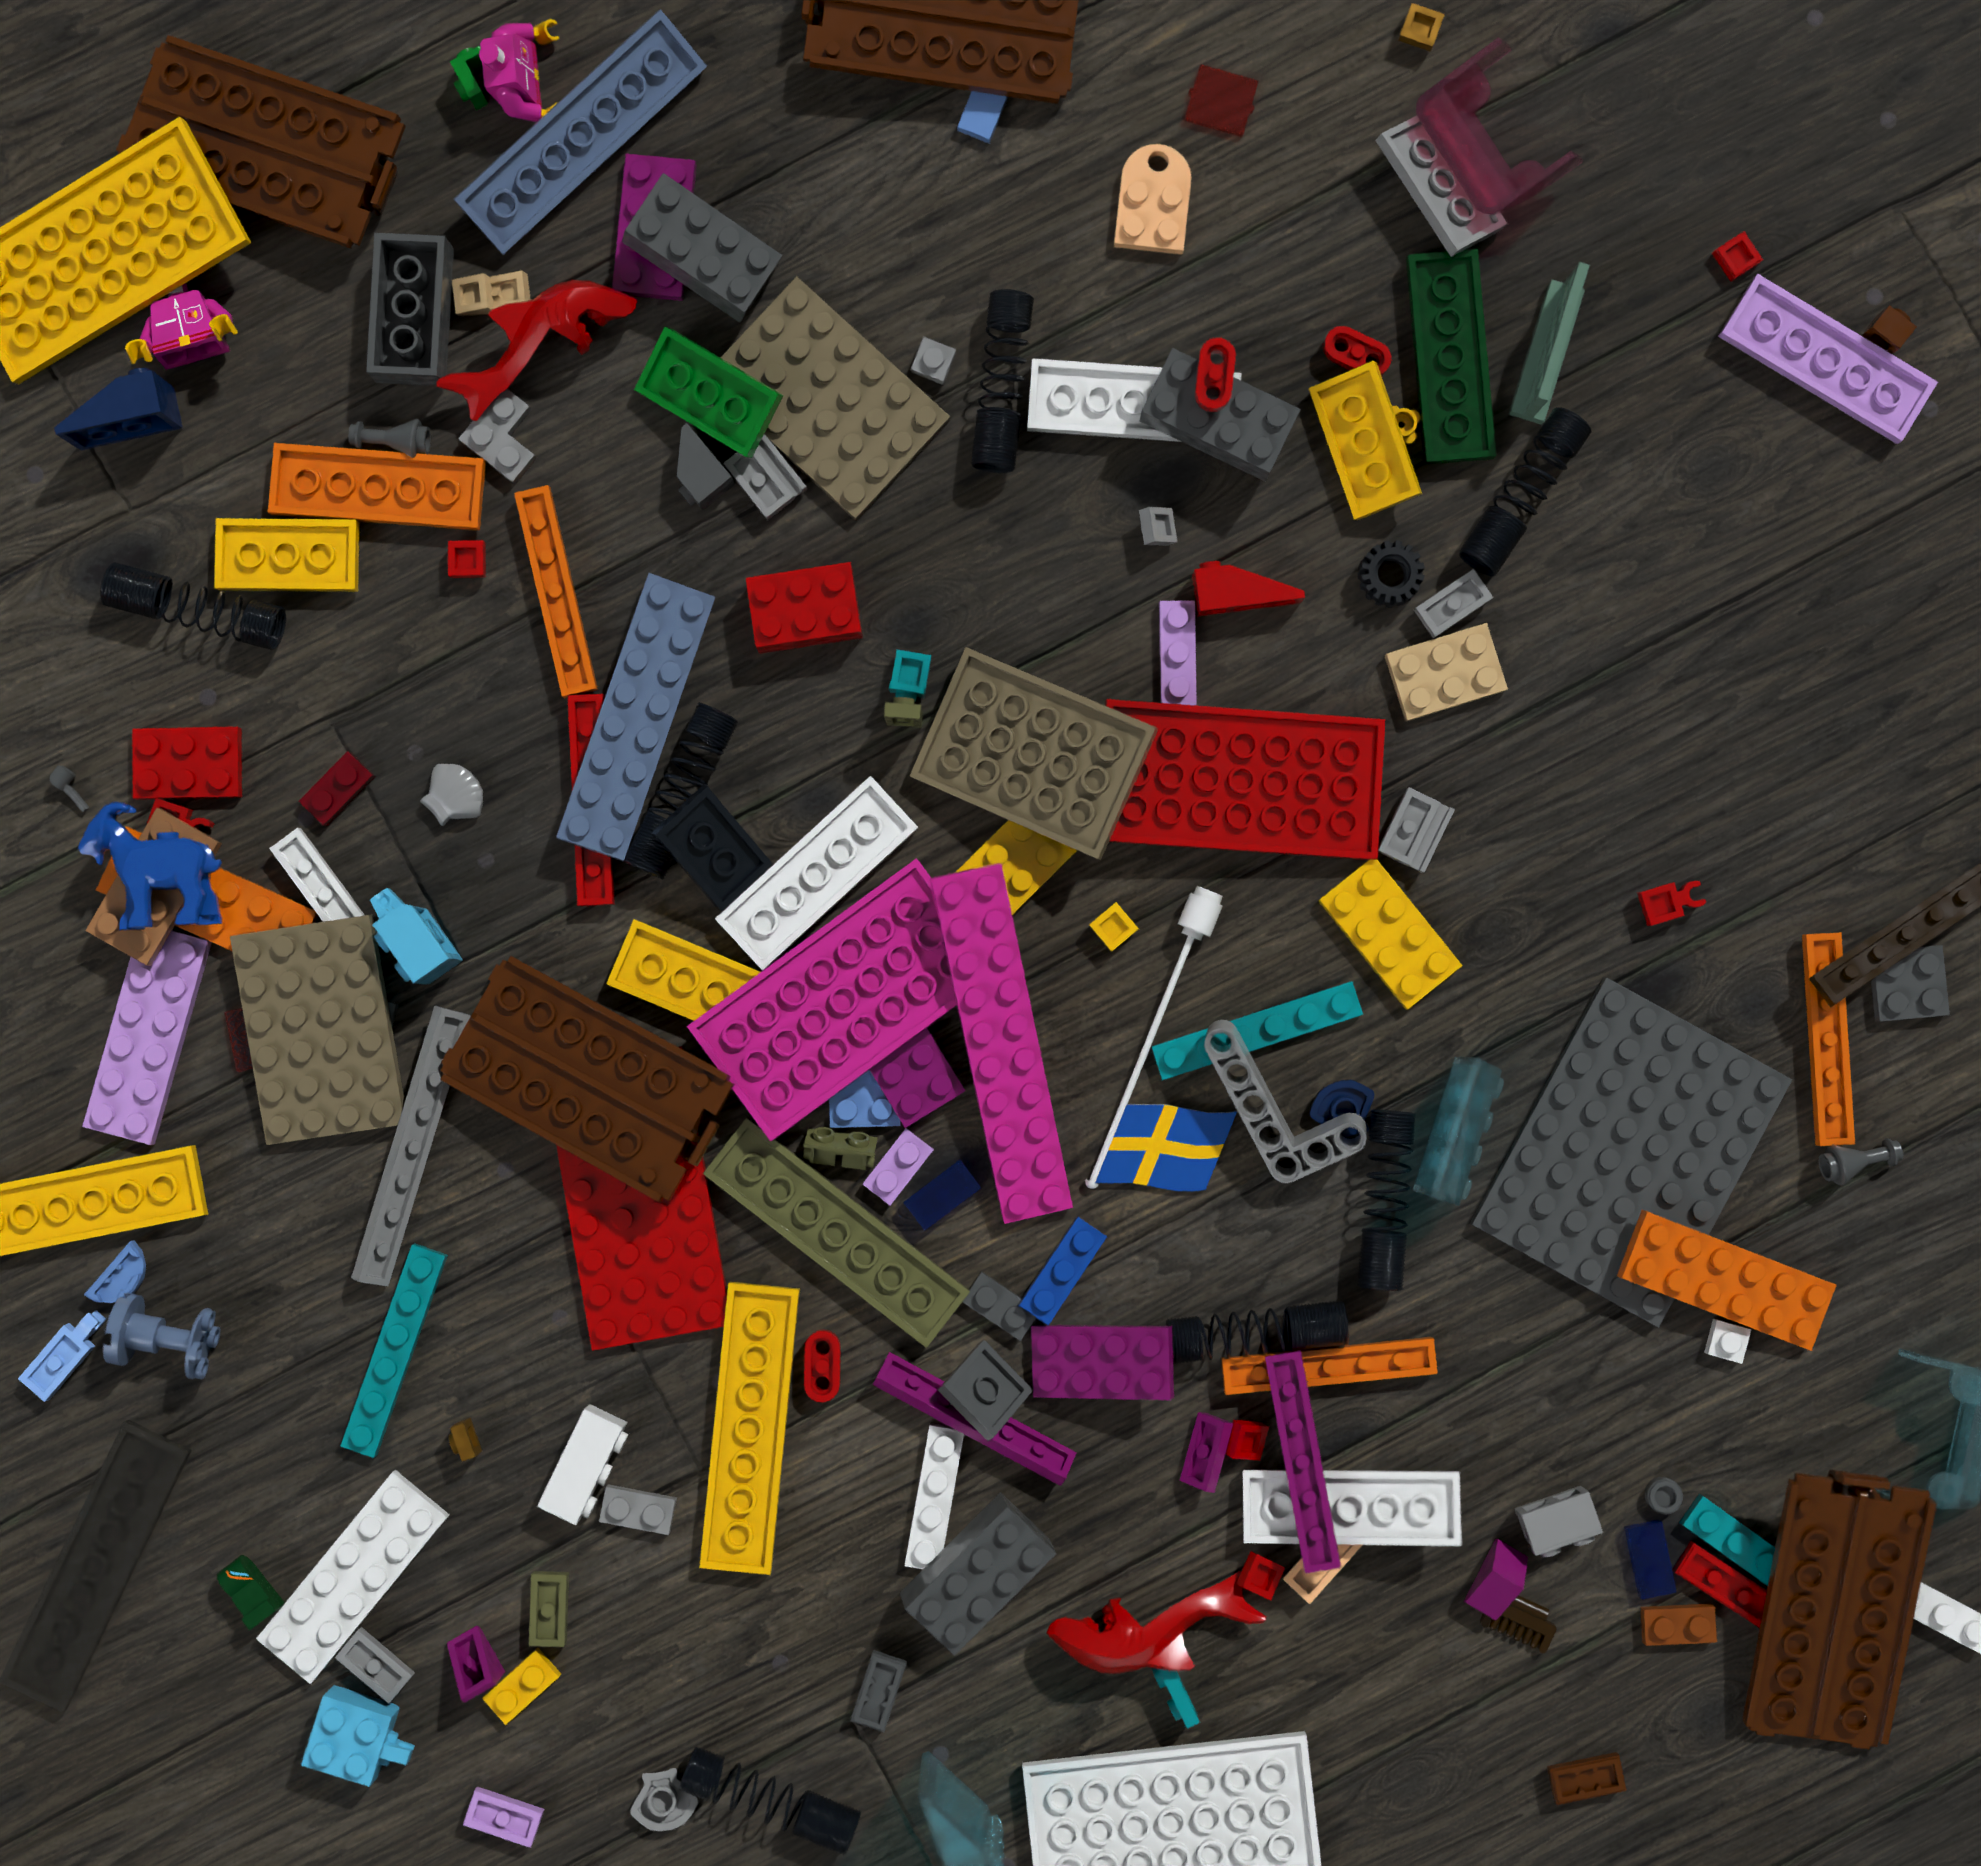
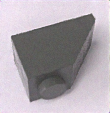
[677,423,735,510]

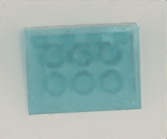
[1413,1057,1504,1206]
[918,1751,1005,1866]

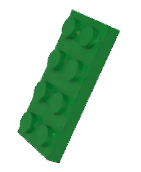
[634,327,784,458]

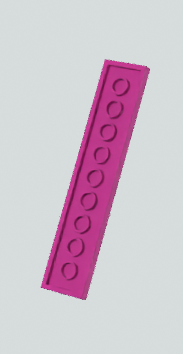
[930,863,1073,1224]

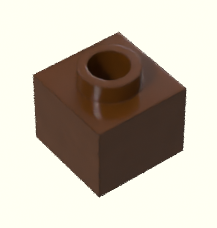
[1861,305,1917,354]

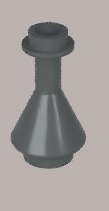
[349,419,431,458]
[1819,1138,1903,1186]

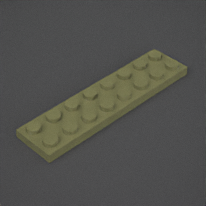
[703,1117,970,1348]

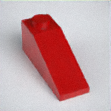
[1192,561,1305,617]

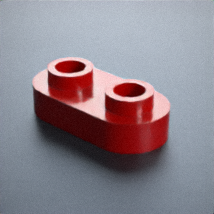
[1323,326,1391,376]
[1195,338,1236,412]
[804,1329,841,1402]

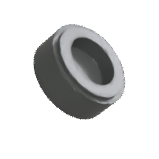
[1645,1477,1683,1514]

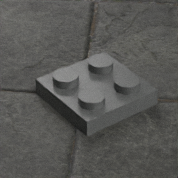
[1871,945,1950,1022]
[938,1340,1033,1441]

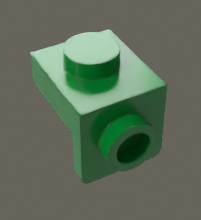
[450,46,488,110]

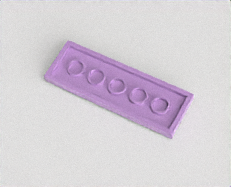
[1718,274,1938,444]
[82,931,212,1145]

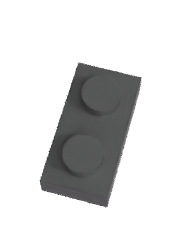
[963,1271,1036,1341]

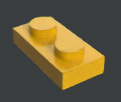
[482,1648,561,1725]

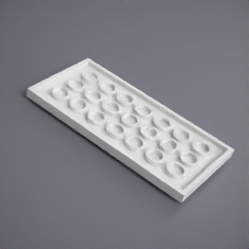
[1022,1731,1321,1866]

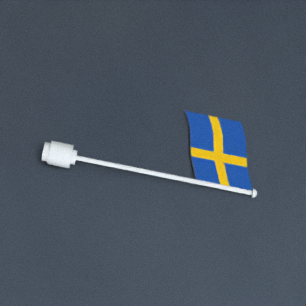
[1085,886,1237,1191]

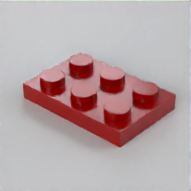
[132,727,242,800]

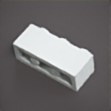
[537,1404,629,1525]

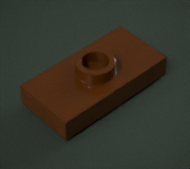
[1547,1752,1627,1805]

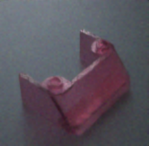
[1416,37,1584,215]

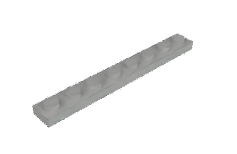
[351,1005,471,1287]

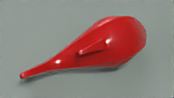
[436,280,637,422]
[1046,1571,1267,1674]

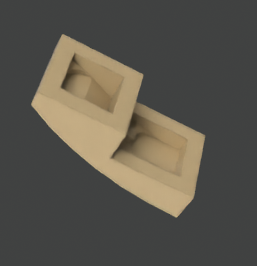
[452,270,531,316]

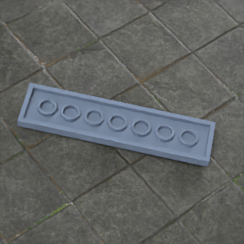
[453,10,707,255]
[556,573,715,861]

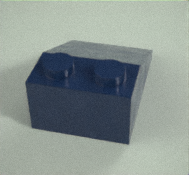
[54,368,183,450]

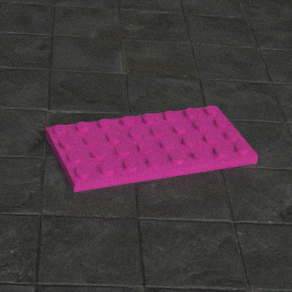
[687,858,957,1142]

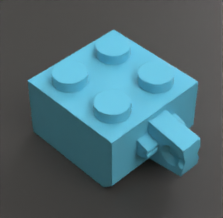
[370,888,463,985]
[301,1685,415,1787]

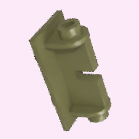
[803,1127,878,1170]

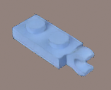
[18,1310,107,1402]

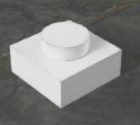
[1704,1319,1751,1364]

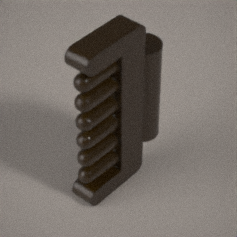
[1480,1595,1557,1654]

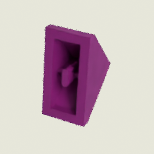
[1464,1539,1528,1620]
[447,1625,505,1703]

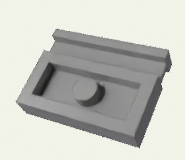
[723,434,807,521]
[1378,787,1455,873]

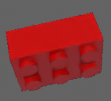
[745,562,863,654]

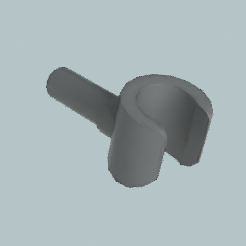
[50,766,89,812]

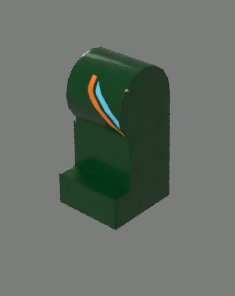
[217,1555,285,1631]

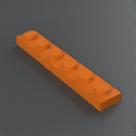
[514,485,598,698]
[1802,932,1855,1146]
[1221,1337,1438,1395]

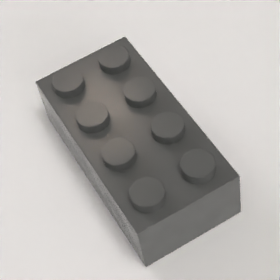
[622,173,782,323]
[366,233,454,386]
[1139,348,1301,482]
[900,1492,1057,1656]

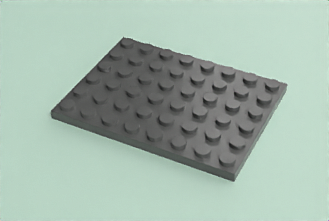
[1470,977,1793,1328]

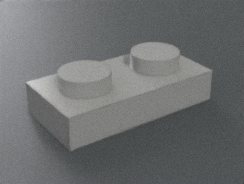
[1414,569,1493,639]
[599,1484,677,1535]
[335,1627,415,1703]

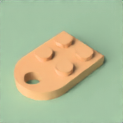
[1114,144,1191,255]

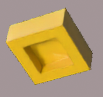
[1089,902,1139,952]

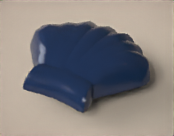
[1310,1080,1374,1138]

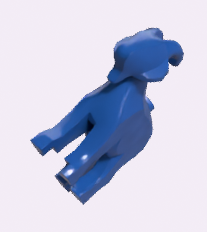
[78,802,222,931]

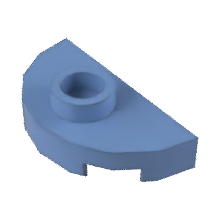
[84,1240,146,1303]

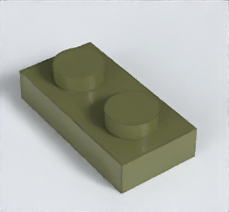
[884,697,923,728]
[529,1571,569,1647]

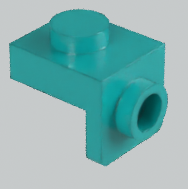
[889,649,932,702]

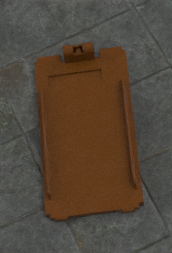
[802,0,1078,104]
[116,35,406,249]
[440,956,735,1202]
[1742,1470,1937,1749]

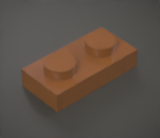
[1640,1603,1717,1646]

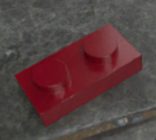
[298,751,376,827]

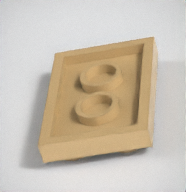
[1385,623,1508,722]

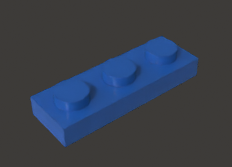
[1018,1217,1107,1326]

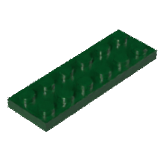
[1406,249,1496,465]

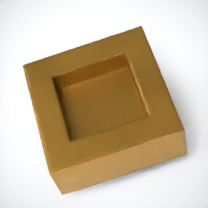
[1398,3,1445,52]
[449,1418,482,1461]

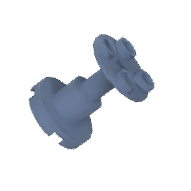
[103,1293,220,1379]

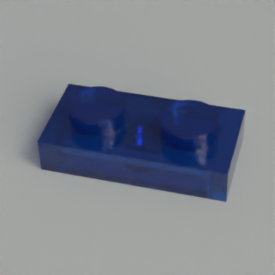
[903,1159,981,1231]
[1624,1520,1677,1599]

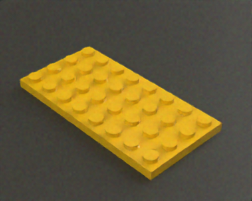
[0,117,251,384]

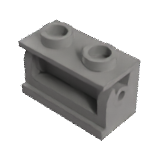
[1514,1486,1603,1558]

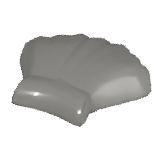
[420,764,483,826]
[630,1768,698,1831]

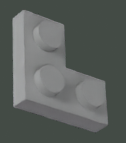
[458,389,537,485]

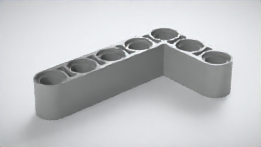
[1205,1020,1366,1183]

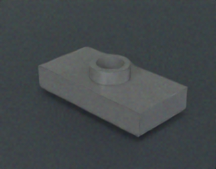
[851,1650,907,1732]

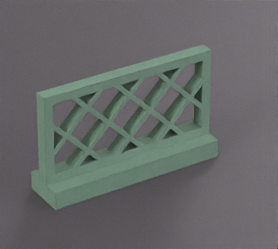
[1509,262,1590,425]

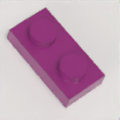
[1180,1412,1233,1493]

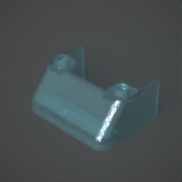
[1875,1348,1981,1510]

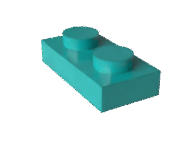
[1151,1668,1200,1729]

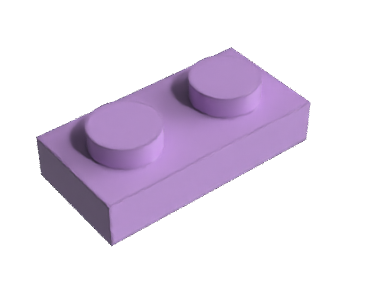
[863,1128,934,1206]
[463,1787,544,1848]

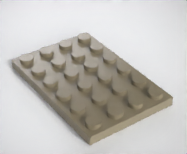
[721,276,951,521]
[910,647,1158,860]
[230,914,405,1145]

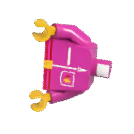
[479,19,560,122]
[125,283,238,370]

